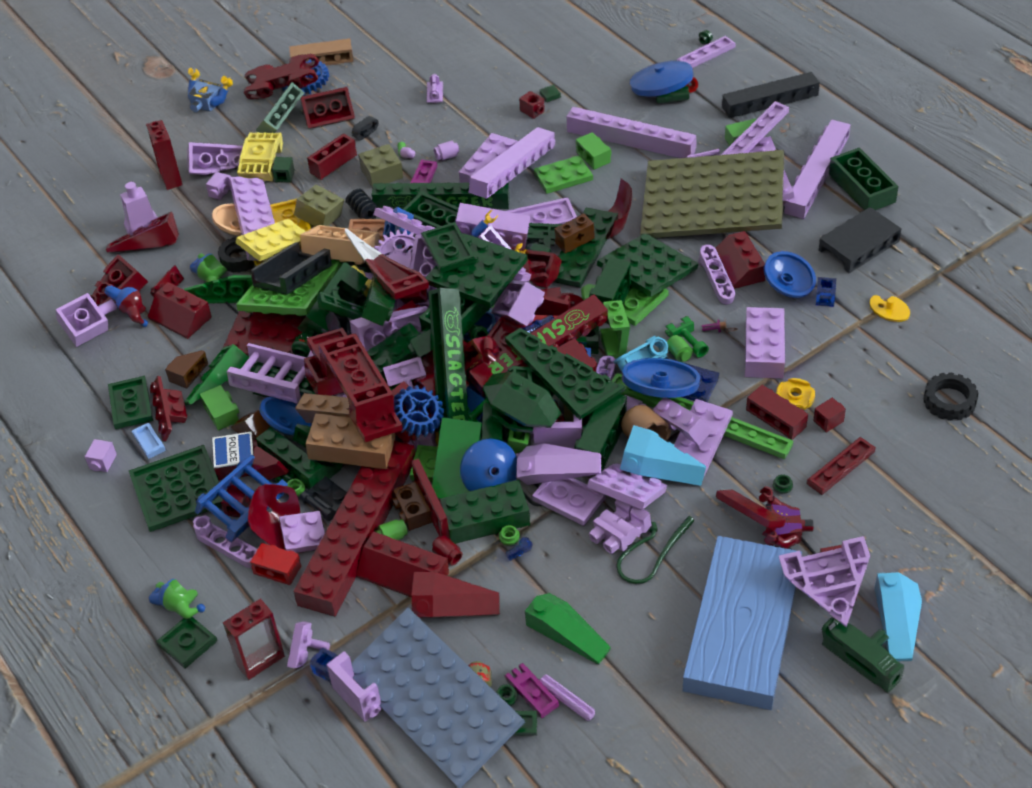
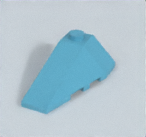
[620,425,706,486]
[874,572,922,661]

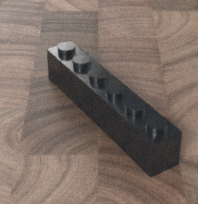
[722,72,820,119]

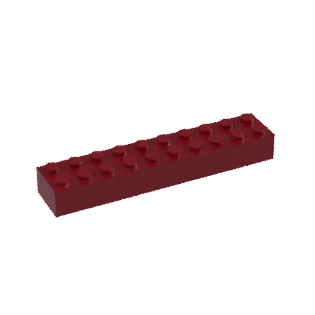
[293,441,415,617]

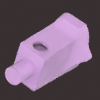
[120,182,157,236]

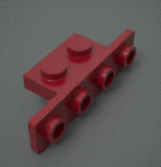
[150,376,187,442]

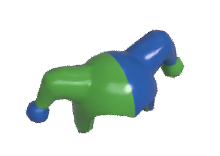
[190,253,228,282]
[149,579,205,619]

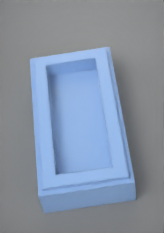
[131,423,166,459]

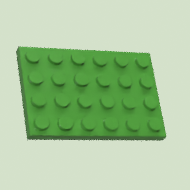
[236,259,342,316]

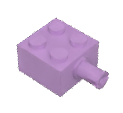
[56,293,117,347]

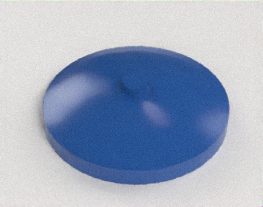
[630,61,694,96]
[622,358,700,398]

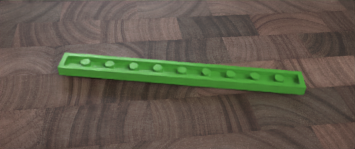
[612,373,793,460]

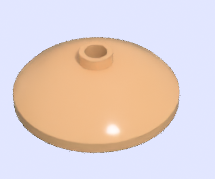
[212,204,242,236]

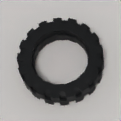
[923,372,979,421]

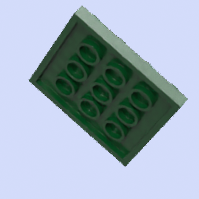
[426,233,528,308]
[597,234,699,297]
[129,445,223,532]

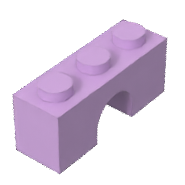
[653,398,712,446]

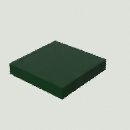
[156,617,218,669]

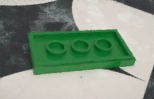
[432,417,483,498]

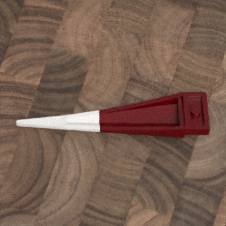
[345,229,429,300]

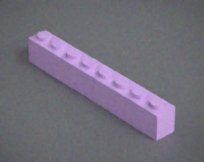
[567,107,696,158]
[783,120,851,219]
[469,127,555,199]

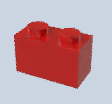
[250,543,302,585]

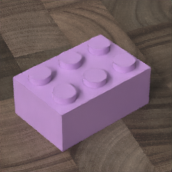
[491,280,545,326]

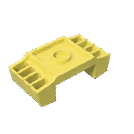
[237,132,283,181]

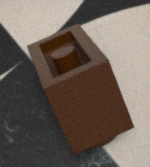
[165,350,208,389]
[231,410,272,440]

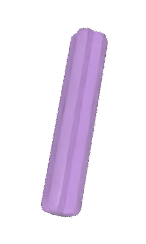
[540,675,595,721]

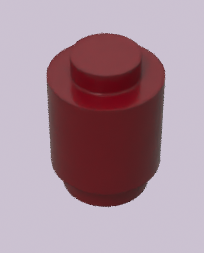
[432,536,463,565]

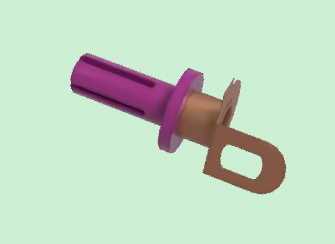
[702,319,738,332]

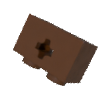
[554,214,595,254]

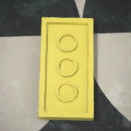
[236,219,305,261]

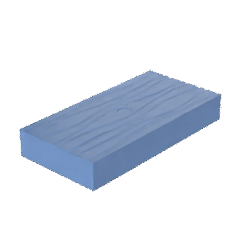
[683,536,802,710]

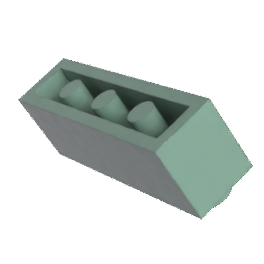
[256,83,305,133]

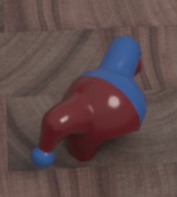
[105,284,148,327]

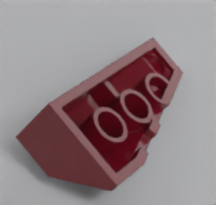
[105,211,179,252]
[90,254,148,306]
[412,572,500,617]

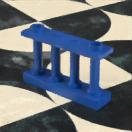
[195,455,288,543]

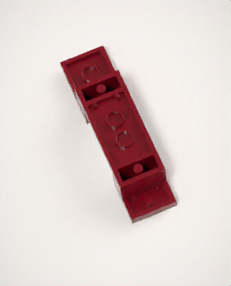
[307,328,402,442]

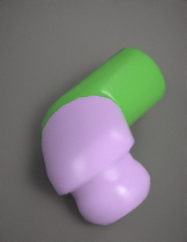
[397,142,415,159]

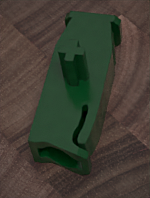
[822,616,905,693]

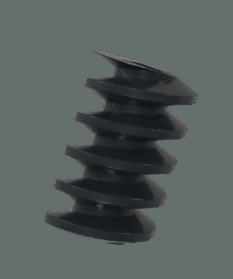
[345,188,378,219]

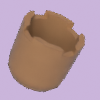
[621,405,671,442]

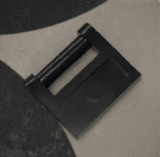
[299,476,347,521]

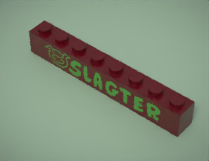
[469,295,608,397]

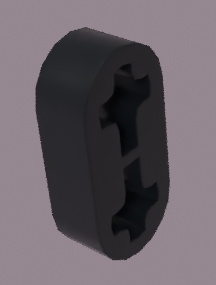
[351,116,379,140]

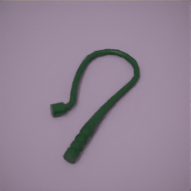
[616,516,694,584]

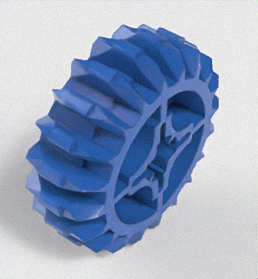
[394,385,444,438]

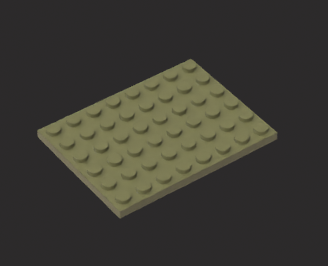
[640,150,784,238]

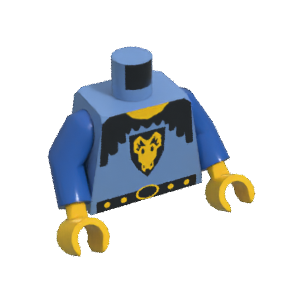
[188,67,233,112]

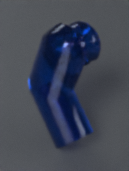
[505,537,533,561]

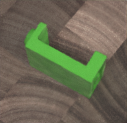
[599,300,630,359]

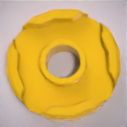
[776,378,815,410]

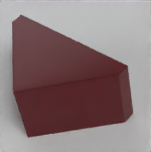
[252,446,289,480]

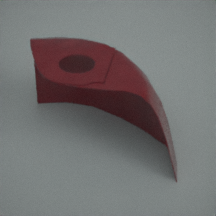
[607,178,632,240]
[248,484,300,550]

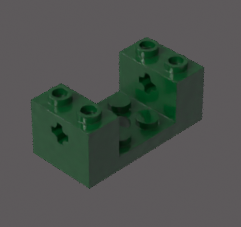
[297,262,368,336]

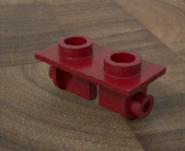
[150,265,184,297]

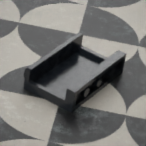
[818,207,902,273]
[251,242,332,295]

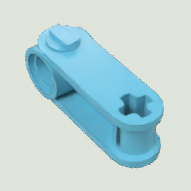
[613,336,668,372]

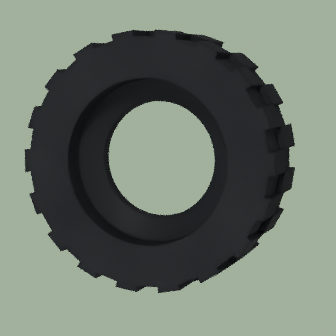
[218,237,255,273]

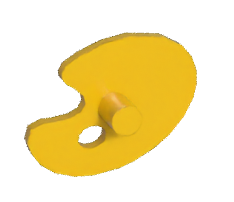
[869,295,910,322]

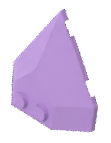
[779,536,870,627]

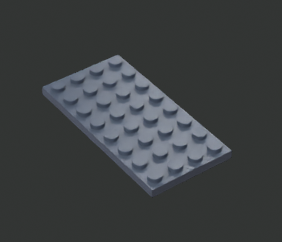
[351,608,525,788]

